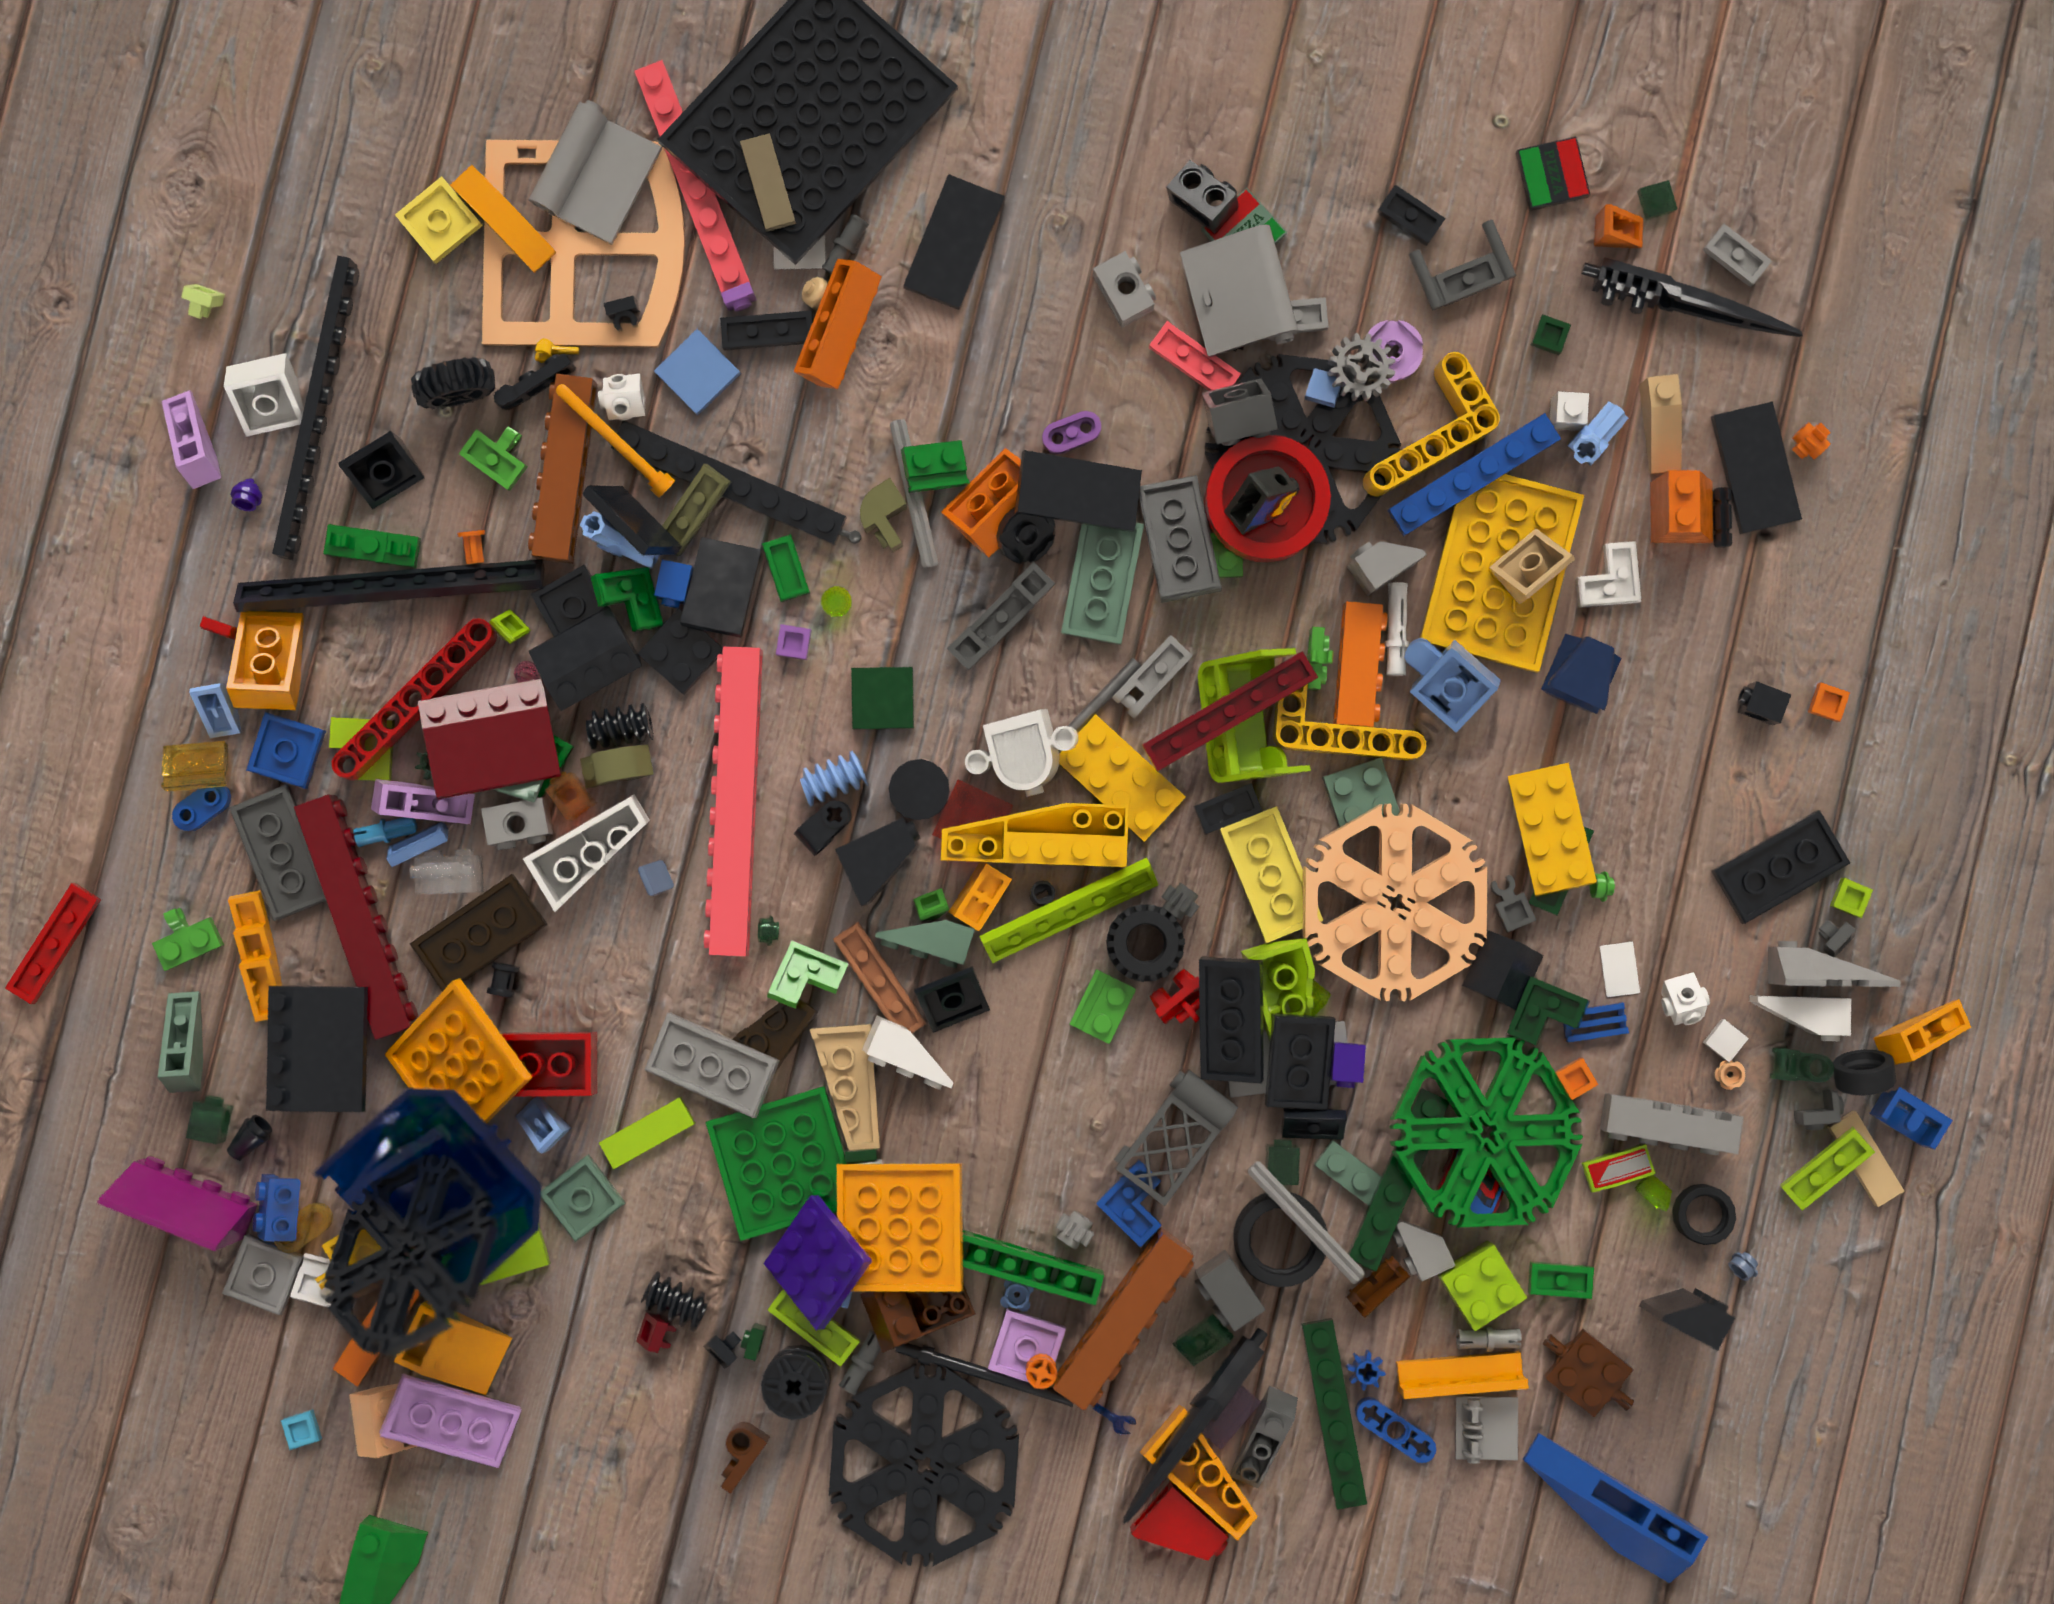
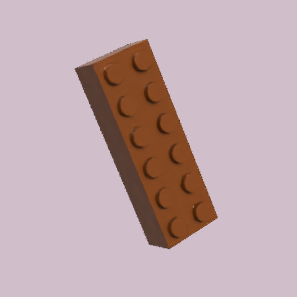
[1053,1227,1194,1411]

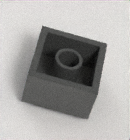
[1202,378,1278,445]
[1194,1250,1266,1331]

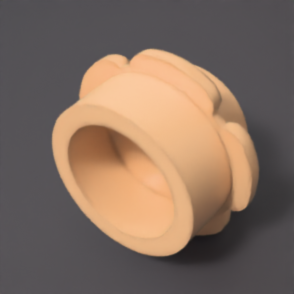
[1715,1060,1745,1090]

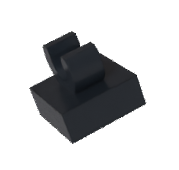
[604,296,640,331]
[703,1331,741,1369]

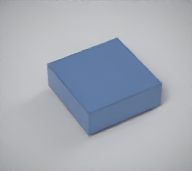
[1305,368,1341,408]

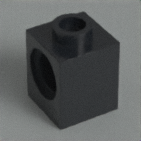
[1737,681,1791,725]

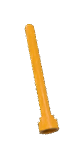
[556,384,676,498]

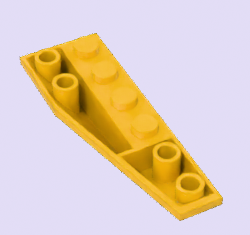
[941,803,1129,868]

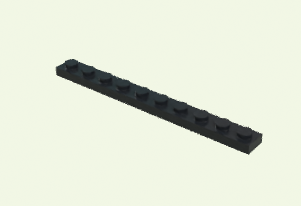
[272,255,359,560]
[233,559,545,612]

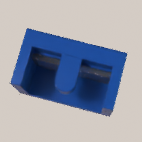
[1869,1087,1953,1150]

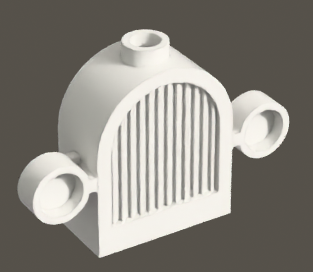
[965,709,1078,797]

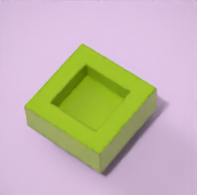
[1830,878,1873,918]

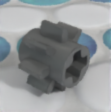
[1161,883,1200,921]

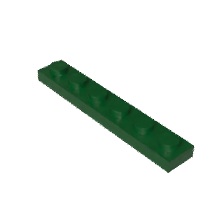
[1348,1088,1449,1272]
[1301,1318,1367,1510]

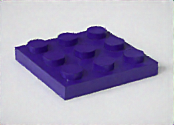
[763,1195,872,1330]

